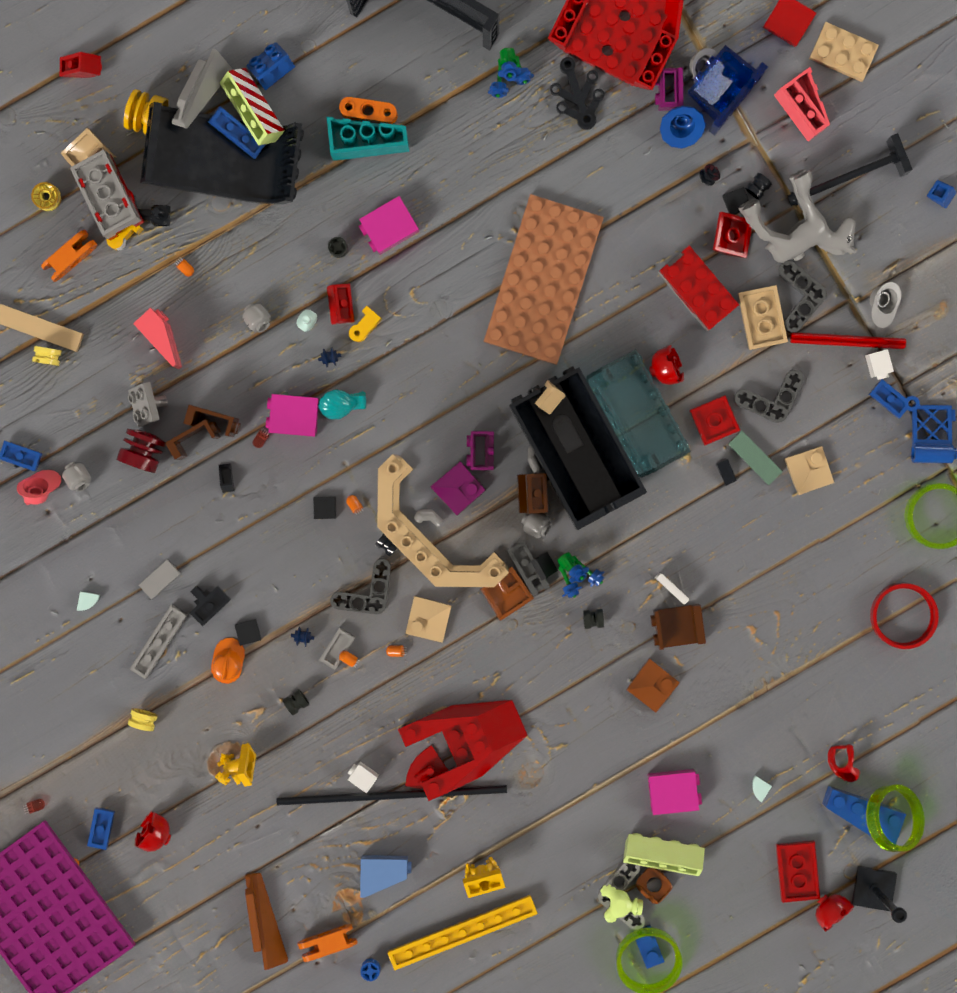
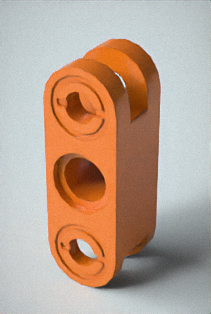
[339,97,398,124]
[41,230,98,282]
[297,924,358,962]

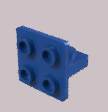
[246,42,296,90]

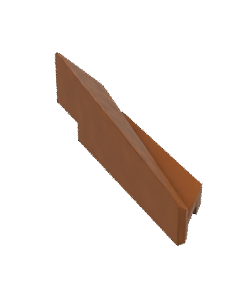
[245,873,288,970]

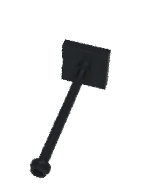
[787,133,913,206]
[852,866,907,923]

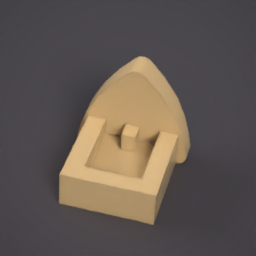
[535,380,565,414]

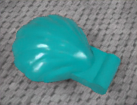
[318,389,366,420]

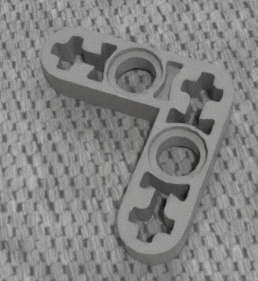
[598,862,645,930]

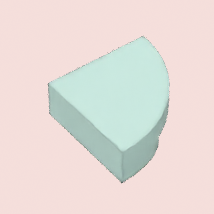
[77,591,100,611]
[752,775,772,802]

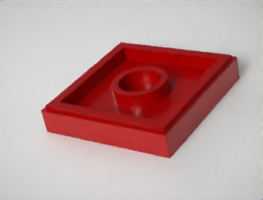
[763,0,816,47]
[689,395,740,446]

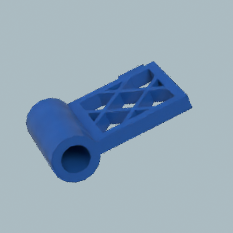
[911,405,957,463]

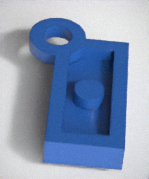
[869,379,920,419]

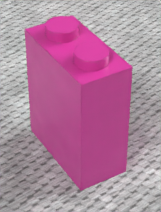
[359,196,419,255]
[266,394,319,437]
[647,769,702,815]

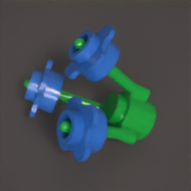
[488,48,534,98]
[557,552,605,598]

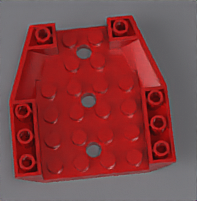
[548,0,684,90]

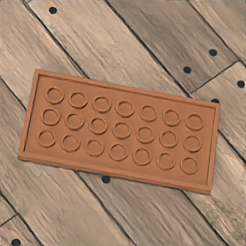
[484,194,604,365]

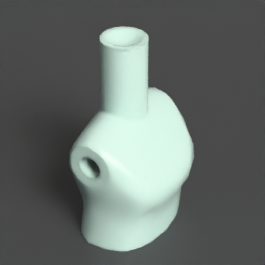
[296,309,317,332]

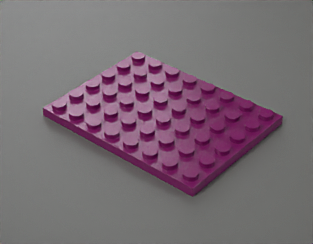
[0,820,136,993]

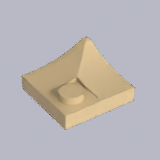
[61,127,115,166]
[784,446,834,495]
[405,596,451,643]

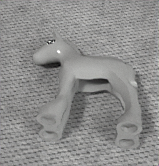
[738,169,856,263]

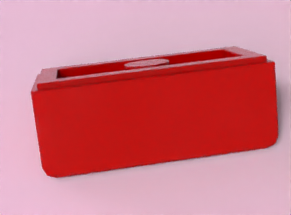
[327,284,355,325]

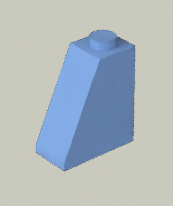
[360,855,412,898]

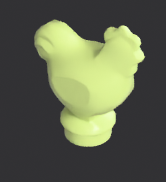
[600,884,643,923]

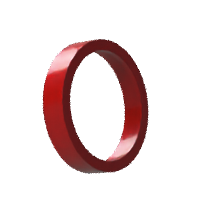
[870,583,939,649]

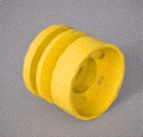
[123,89,169,135]

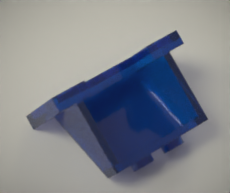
[687,45,768,136]

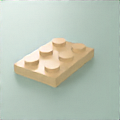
[809,22,879,82]
[738,285,788,350]

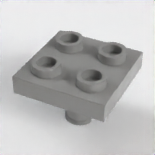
[128,382,168,427]

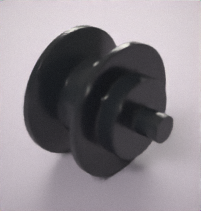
[699,164,720,186]

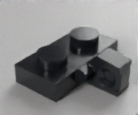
[189,586,231,627]

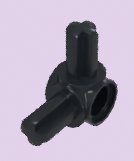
[138,205,171,227]

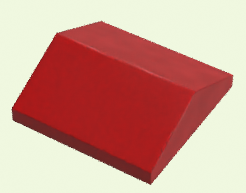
[713,212,752,258]

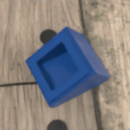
[927,180,956,208]

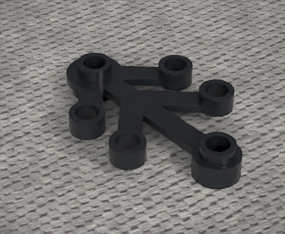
[550,57,605,130]

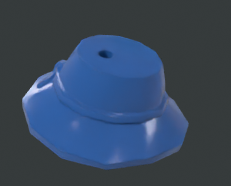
[660,106,706,149]

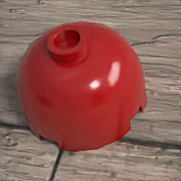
[649,345,684,385]
[135,812,171,852]
[815,894,854,932]

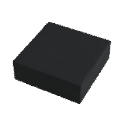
[722,187,749,215]
[313,497,336,519]
[531,552,558,581]
[235,619,262,646]

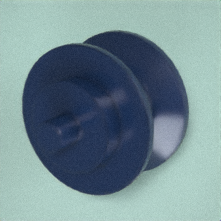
[318,347,341,368]
[291,627,314,647]

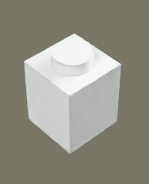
[865,349,894,380]
[348,761,379,793]

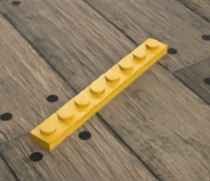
[387,895,538,971]

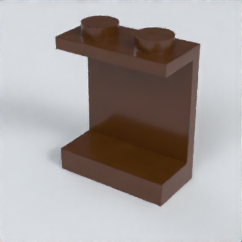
[184,405,241,437]
[165,419,221,460]
[517,473,548,514]
[650,604,706,650]

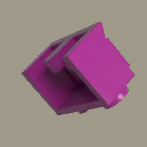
[655,67,684,111]
[467,431,494,470]

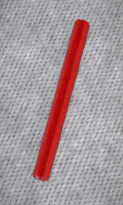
[790,332,906,349]

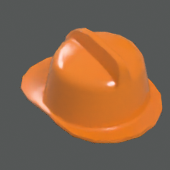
[211,638,245,684]

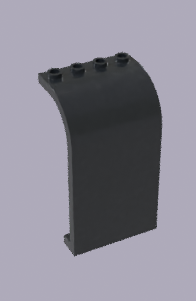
[346,0,500,51]
[140,102,304,204]

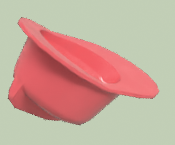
[17,470,61,505]

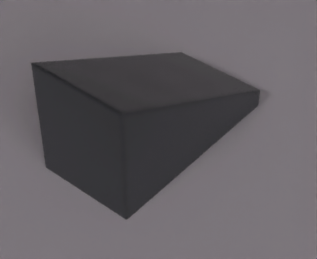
[715,459,737,486]
[219,463,235,493]

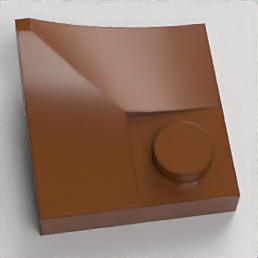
[480,567,534,621]
[626,658,680,712]

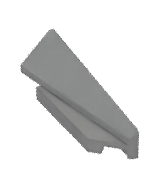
[172,49,232,128]

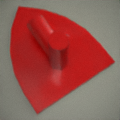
[405,745,448,789]

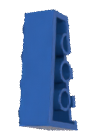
[822,785,906,851]

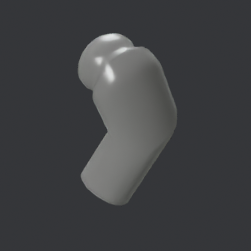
[528,446,542,474]
[414,509,444,527]

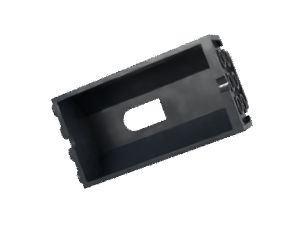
[509,366,647,530]

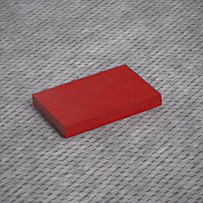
[776,840,820,903]

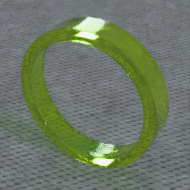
[905,483,957,549]
[866,784,925,852]
[616,928,682,993]

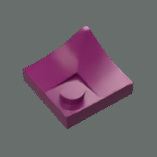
[430,461,486,516]

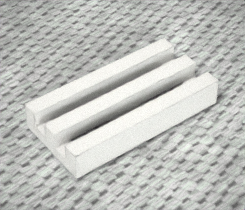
[654,573,689,605]

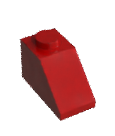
[59,52,102,78]

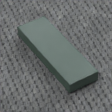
[728,431,783,485]

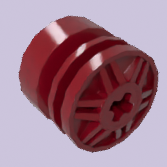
[116,428,166,473]

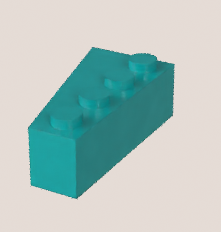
[326,116,410,161]

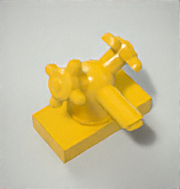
[215,743,256,787]
[463,857,506,898]

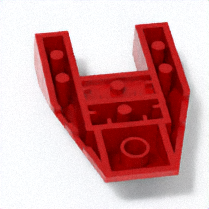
[398,700,528,801]

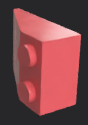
[133,308,182,369]

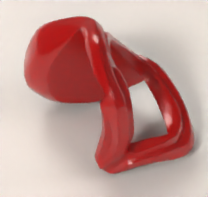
[828,744,860,782]

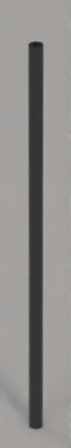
[276,785,507,806]

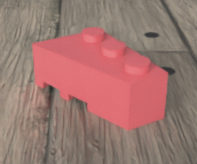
[774,67,830,142]

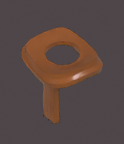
[636,867,673,904]

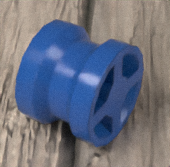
[361,958,381,981]

